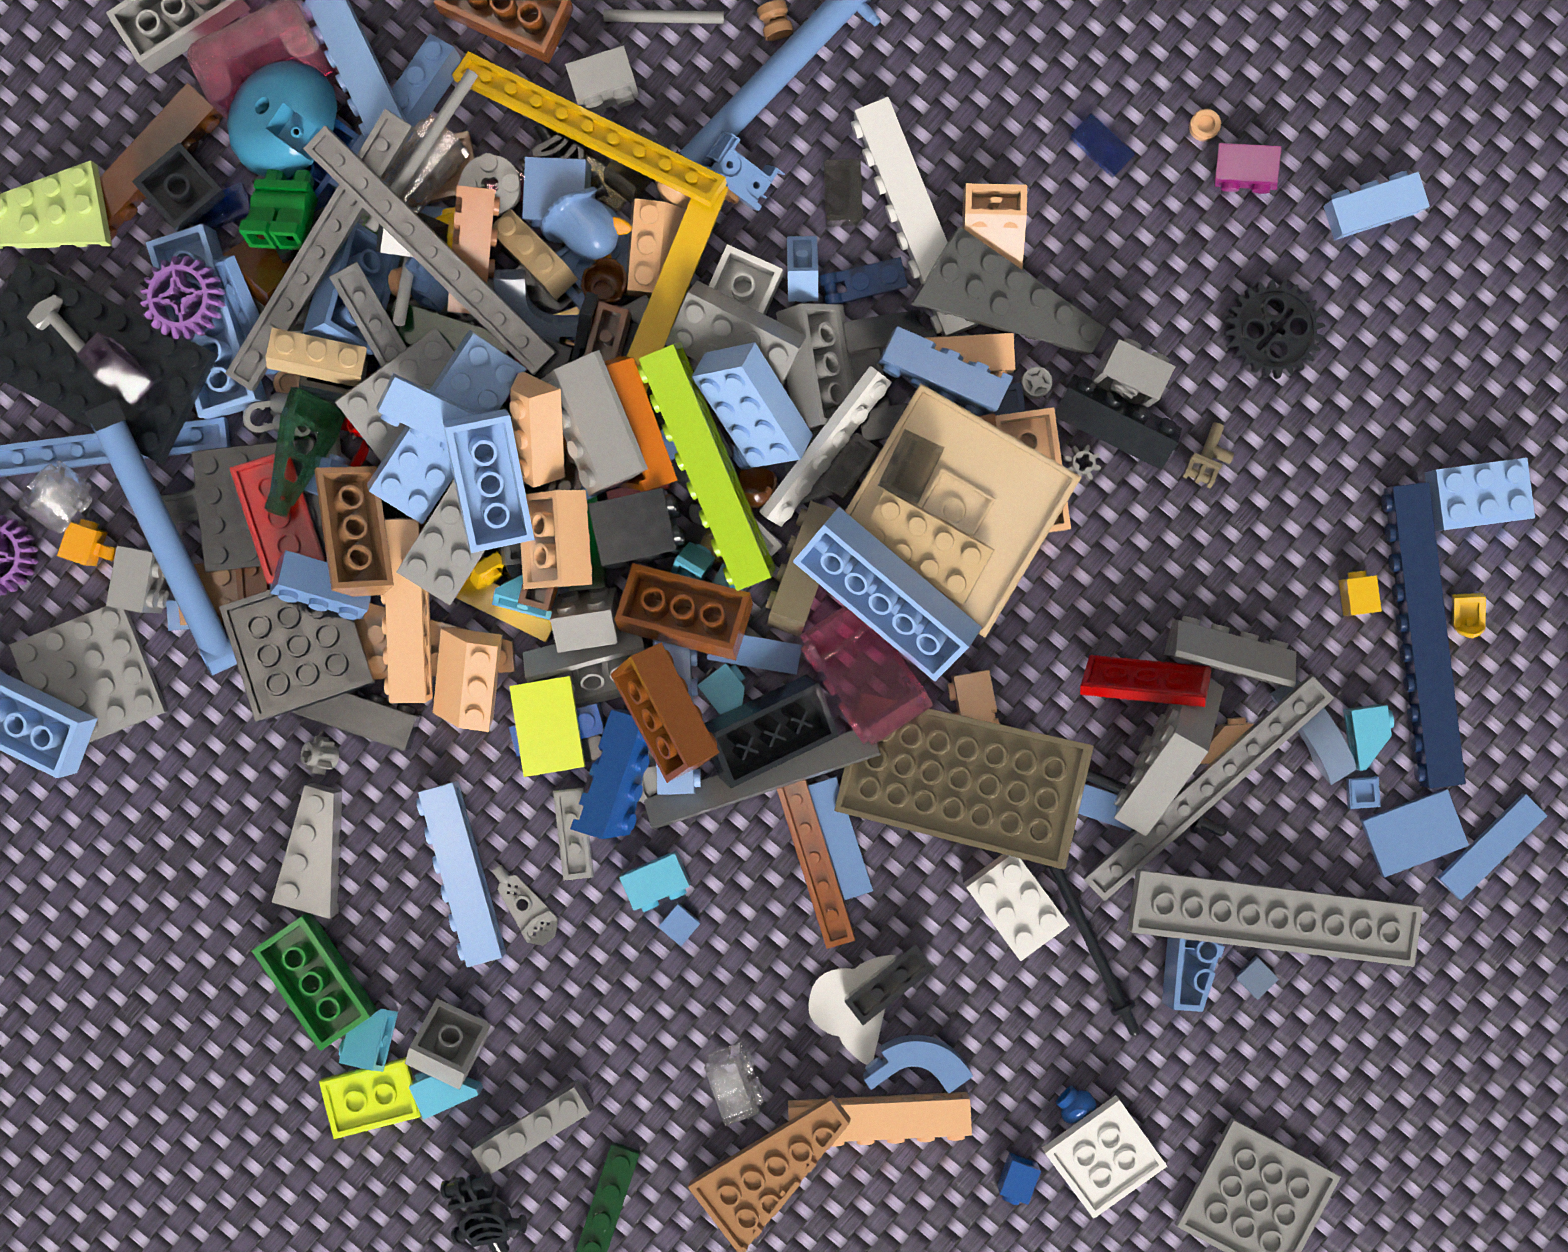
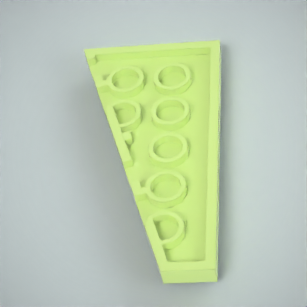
[0,160,112,249]

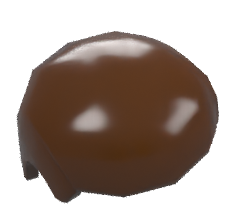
[581,257,628,305]
[737,468,777,509]

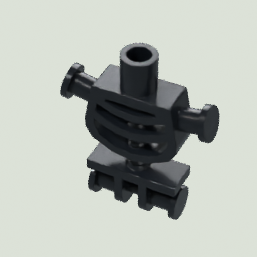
[519,123,609,200]
[440,1172,527,1252]

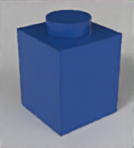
[997,1152,1041,1205]

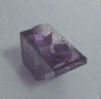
[77,332,154,405]

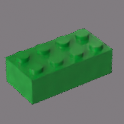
[252,913,378,1051]

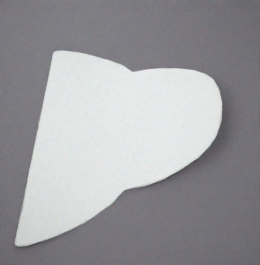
[808,955,896,1065]

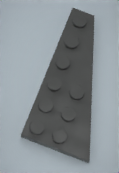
[910,227,1106,355]

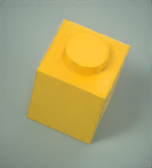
[1338,571,1382,616]

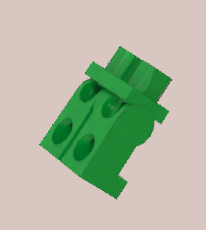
[239,169,318,250]

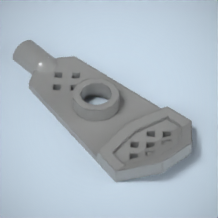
[492,865,559,946]

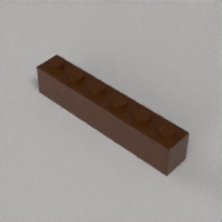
[98,82,223,246]

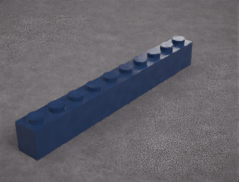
[1381,482,1466,789]

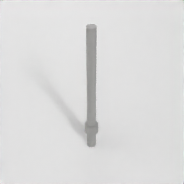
[365,69,478,232]

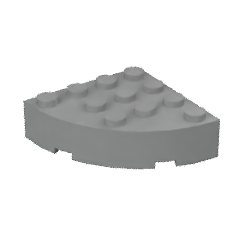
[1114,679,1224,836]

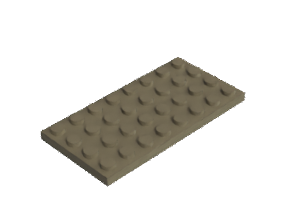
[834,694,1094,870]

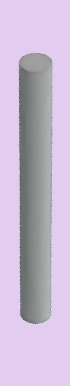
[603,9,724,24]

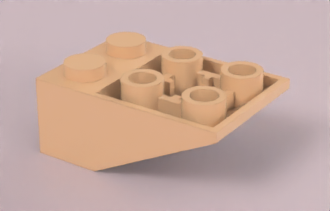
[962,183,1027,269]

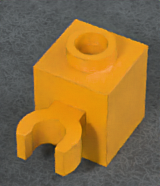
[57,518,116,566]

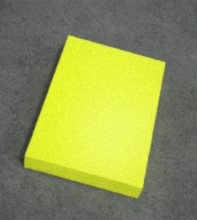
[509,676,586,777]
[319,1057,421,1139]

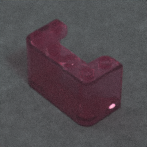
[187,0,337,119]
[799,606,933,746]

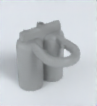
[243,392,312,437]

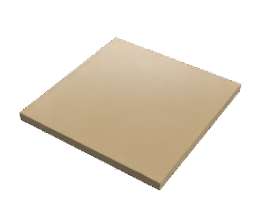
[845,383,1082,638]

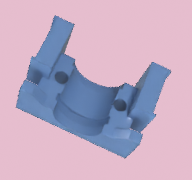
[703,130,785,211]

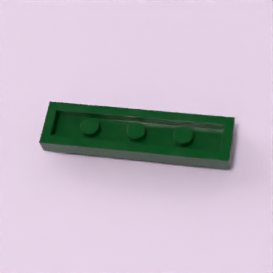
[576,1142,640,1252]

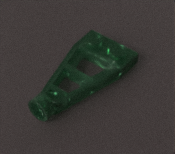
[263,387,345,518]

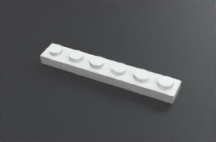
[759,366,892,527]

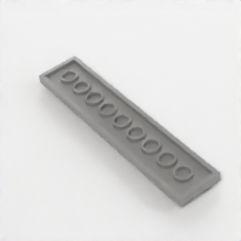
[1127,869,1423,967]

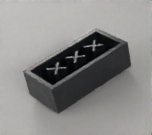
[704,674,839,788]

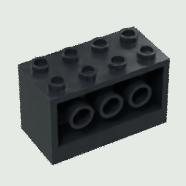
[588,488,687,570]

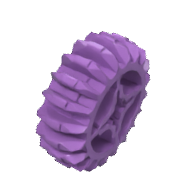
[140,256,226,340]
[0,515,39,595]

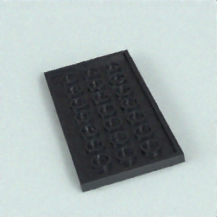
[0,256,219,465]

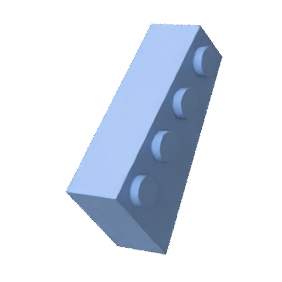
[878,326,1013,416]
[1162,937,1225,1012]

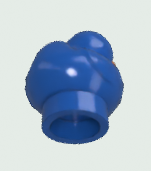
[1056,1086,1096,1124]

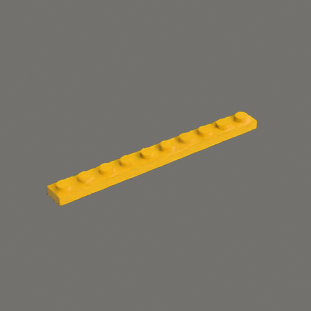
[452,51,727,207]

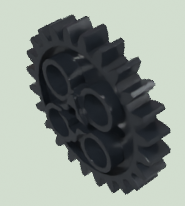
[1224,280,1325,379]

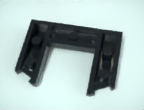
[843,310,937,443]

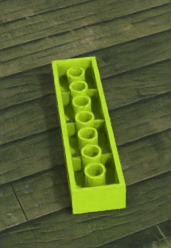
[637,342,776,591]

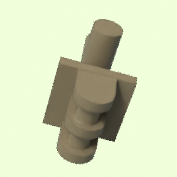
[1182,422,1234,489]

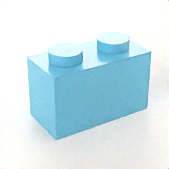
[619,850,691,912]

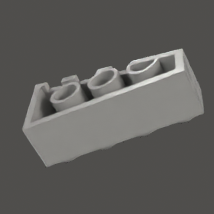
[272,783,342,919]

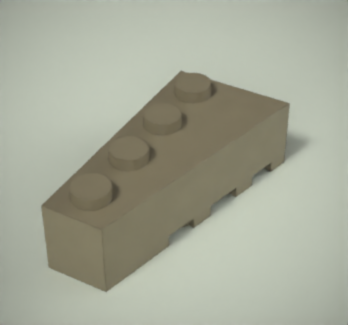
[766,501,836,637]

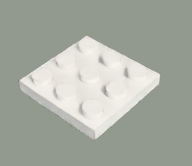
[1042,1095,1167,1218]

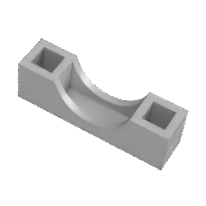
[471,1079,594,1174]

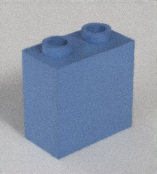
[522,157,592,229]

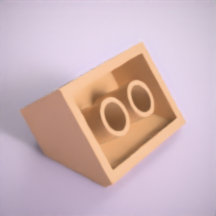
[625,198,686,302]
[509,372,565,487]
[521,490,592,589]
[433,627,502,732]

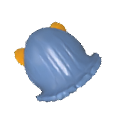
[541,187,633,262]

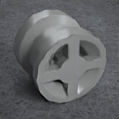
[1020,367,1052,399]

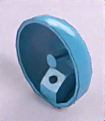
[227,60,337,178]

